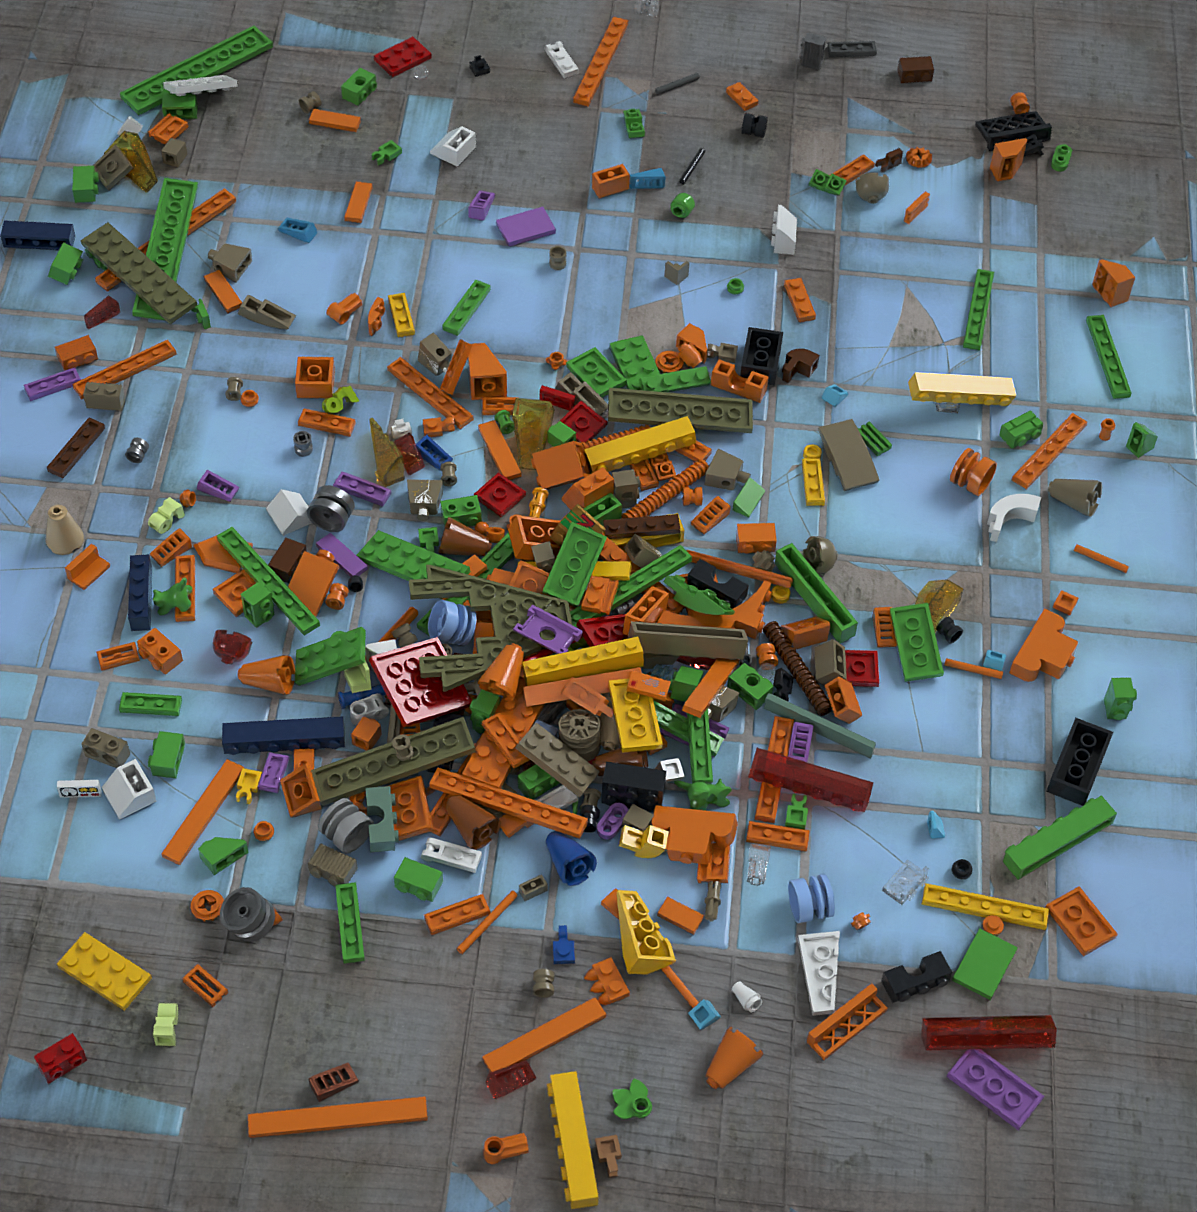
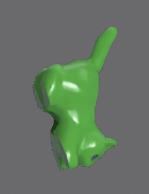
[152,577,192,615]
[674,779,732,811]

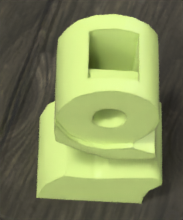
[148,497,185,534]
[153,1003,178,1046]

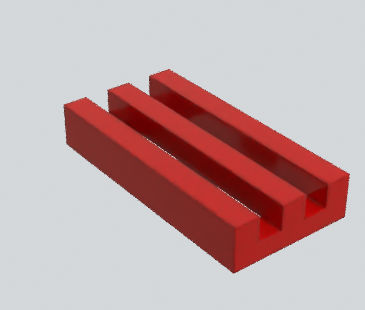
[539,385,575,411]

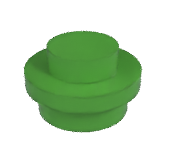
[727,278,744,294]

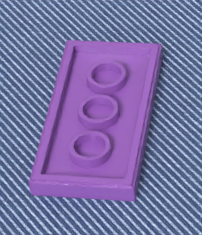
[946,1043,1044,1130]

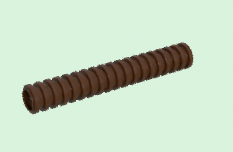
[763,621,833,716]

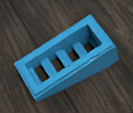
[629,168,666,189]
[278,217,317,243]

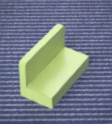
[343,661,372,693]

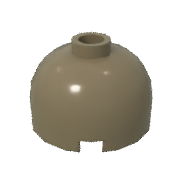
[856,172,889,203]
[803,536,838,574]

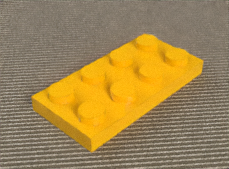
[608,678,663,753]
[57,932,152,1011]

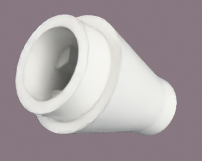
[732,981,762,1013]

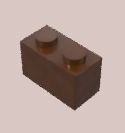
[897,56,934,83]
[268,537,307,583]

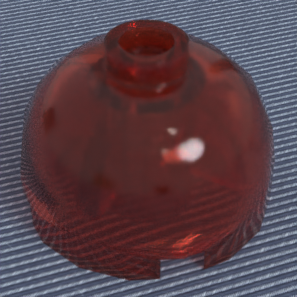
[212,630,253,664]

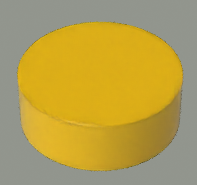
[803,444,822,459]
[771,585,790,604]

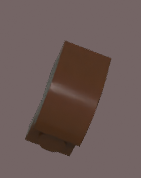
[782,348,820,383]

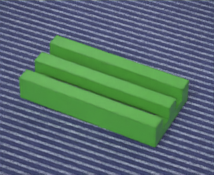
[858,421,892,456]

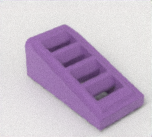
[468,191,495,221]
[197,470,240,502]
[787,722,813,766]

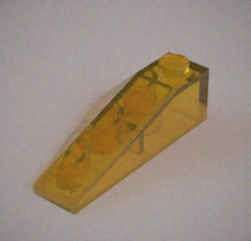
[369,418,405,487]
[915,579,964,632]

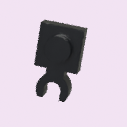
[773,668,794,701]

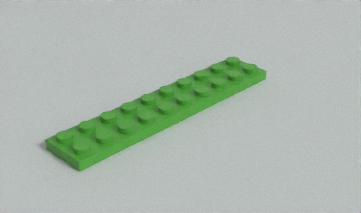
[120,26,273,115]
[132,178,198,321]

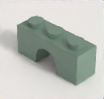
[366,786,399,852]

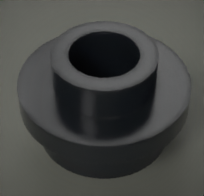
[951,859,973,879]

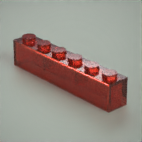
[748,748,874,812]
[921,1015,1057,1051]

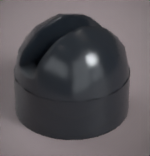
[348,575,363,592]

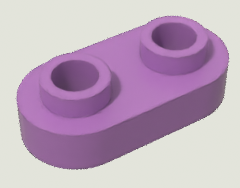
[597,803,628,840]

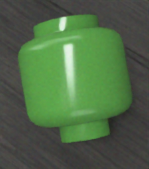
[670,193,695,218]

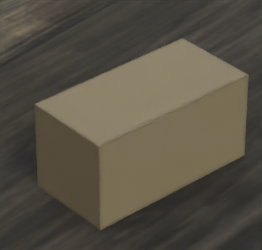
[519,874,548,901]

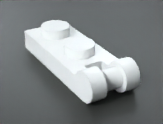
[545,41,578,78]
[421,838,482,873]

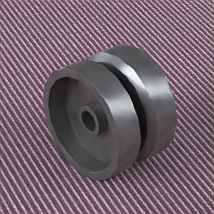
[307,485,355,532]
[220,887,275,942]

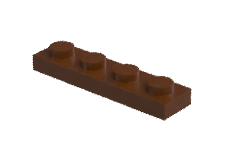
[47,417,105,478]
[603,514,681,539]

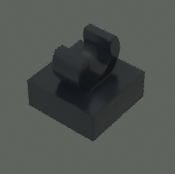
[469,55,490,77]

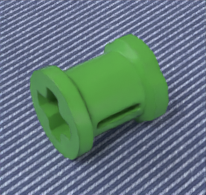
[494,410,516,434]

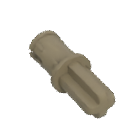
[705,881,721,922]

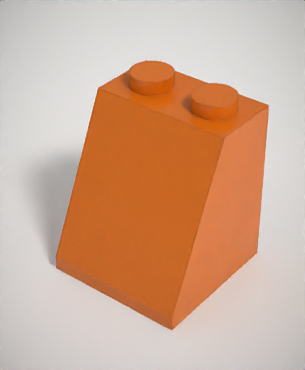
[467,343,507,400]
[531,441,591,490]
[561,467,614,510]

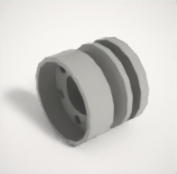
[318,798,374,854]

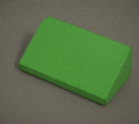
[733,477,765,517]

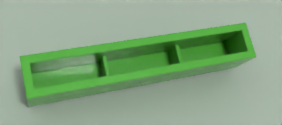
[774,543,858,643]
[1003,795,1117,880]

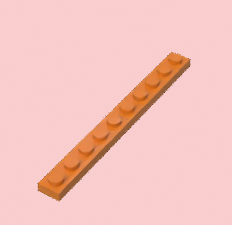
[95,188,236,292]

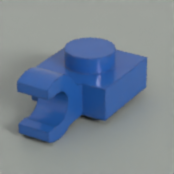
[553,925,575,964]

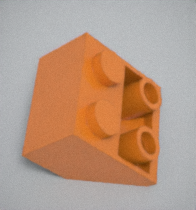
[990,138,1027,181]
[1092,259,1135,307]

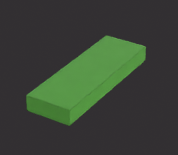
[119,692,182,716]

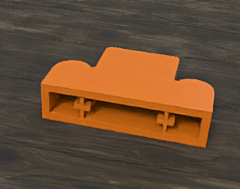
[1009,608,1078,682]
[652,805,738,864]

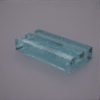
[650,664,677,681]

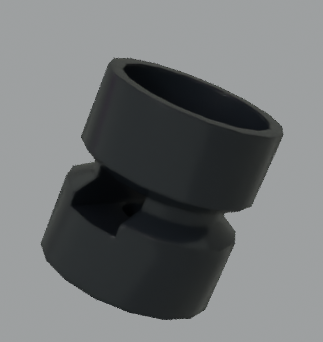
[741,113,768,138]

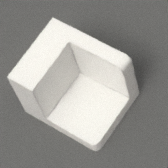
[117,116,143,143]
[655,758,685,785]

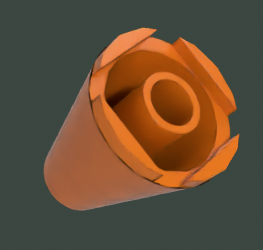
[477,643,524,701]
[238,655,295,695]
[705,1027,763,1089]

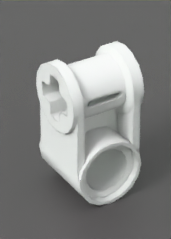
[350,694,390,726]

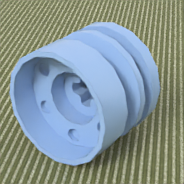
[428,600,477,646]
[788,874,835,923]

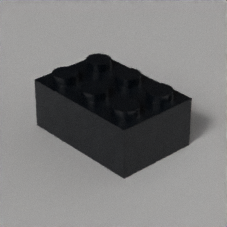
[740,327,784,386]
[601,762,667,812]

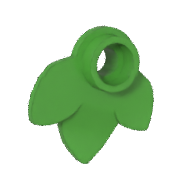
[612,1078,652,1119]

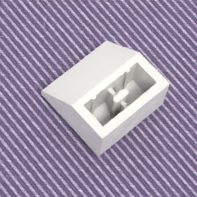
[430,126,476,166]
[771,205,797,255]
[101,759,156,820]

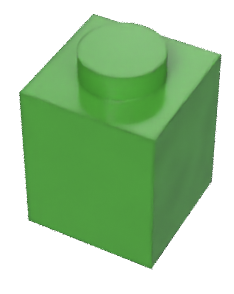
[547,421,576,447]

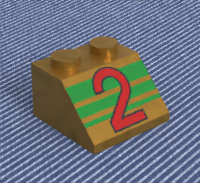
[550,504,605,547]

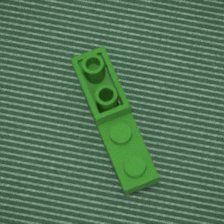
[663,575,735,615]

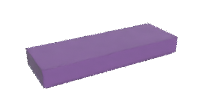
[24,367,81,401]
[333,471,391,507]
[316,533,368,577]

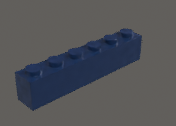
[222,716,345,755]

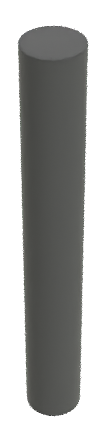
[655,73,700,94]

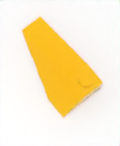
[616,890,676,975]

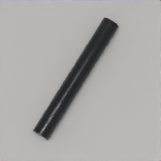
[679,148,705,185]

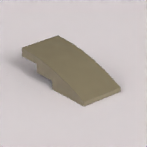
[818,419,879,491]

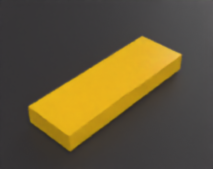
[388,293,415,337]
[802,458,825,506]

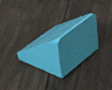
[822,384,848,406]
[983,650,1006,671]
[927,811,945,839]
[688,999,721,1030]

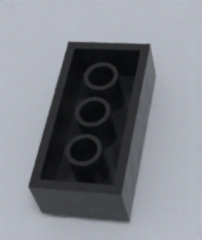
[1046,718,1113,806]

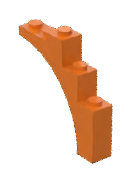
[657,581,772,639]

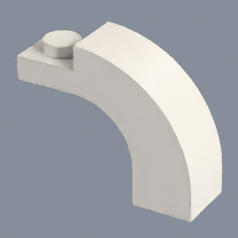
[987,494,1041,542]

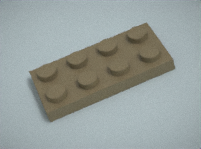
[515,723,600,798]

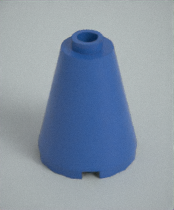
[545,831,597,886]

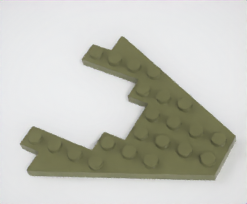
[408,564,572,692]

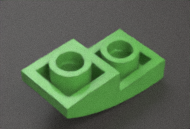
[623,109,645,138]
[808,169,847,196]

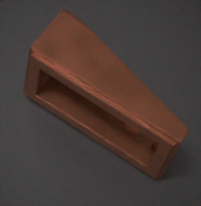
[308,1062,359,1102]

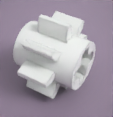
[391,418,412,442]

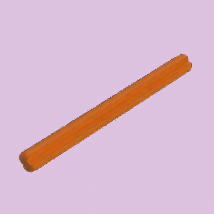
[686,550,793,588]

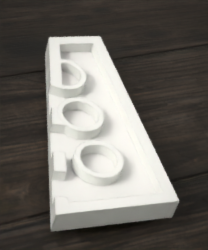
[798,931,840,1016]

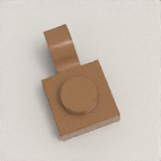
[595,1135,622,1178]

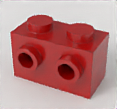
[33,1033,88,1084]

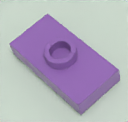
[258,752,289,793]

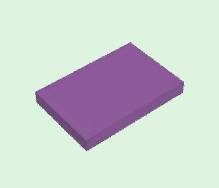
[496,207,556,247]

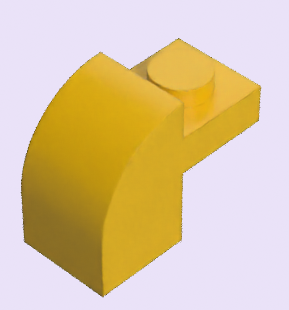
[619,825,669,858]

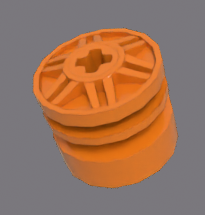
[950,448,997,496]

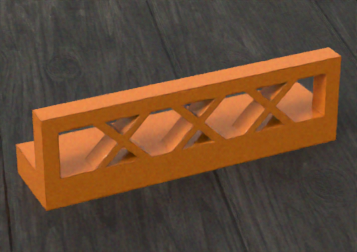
[807,983,888,1060]

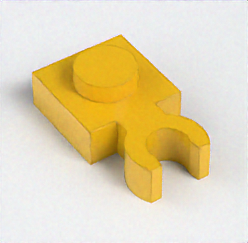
[236,768,262,804]

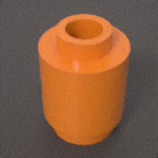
[677,342,703,369]

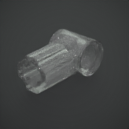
[747,844,771,886]

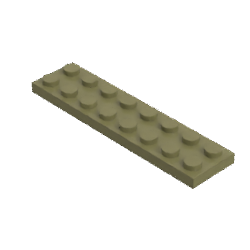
[81,222,197,324]
[608,388,753,433]
[311,717,476,806]

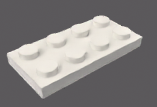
[163,75,237,96]

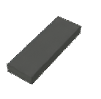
[827,41,877,58]

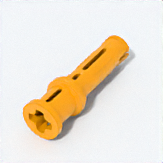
[528,487,549,518]

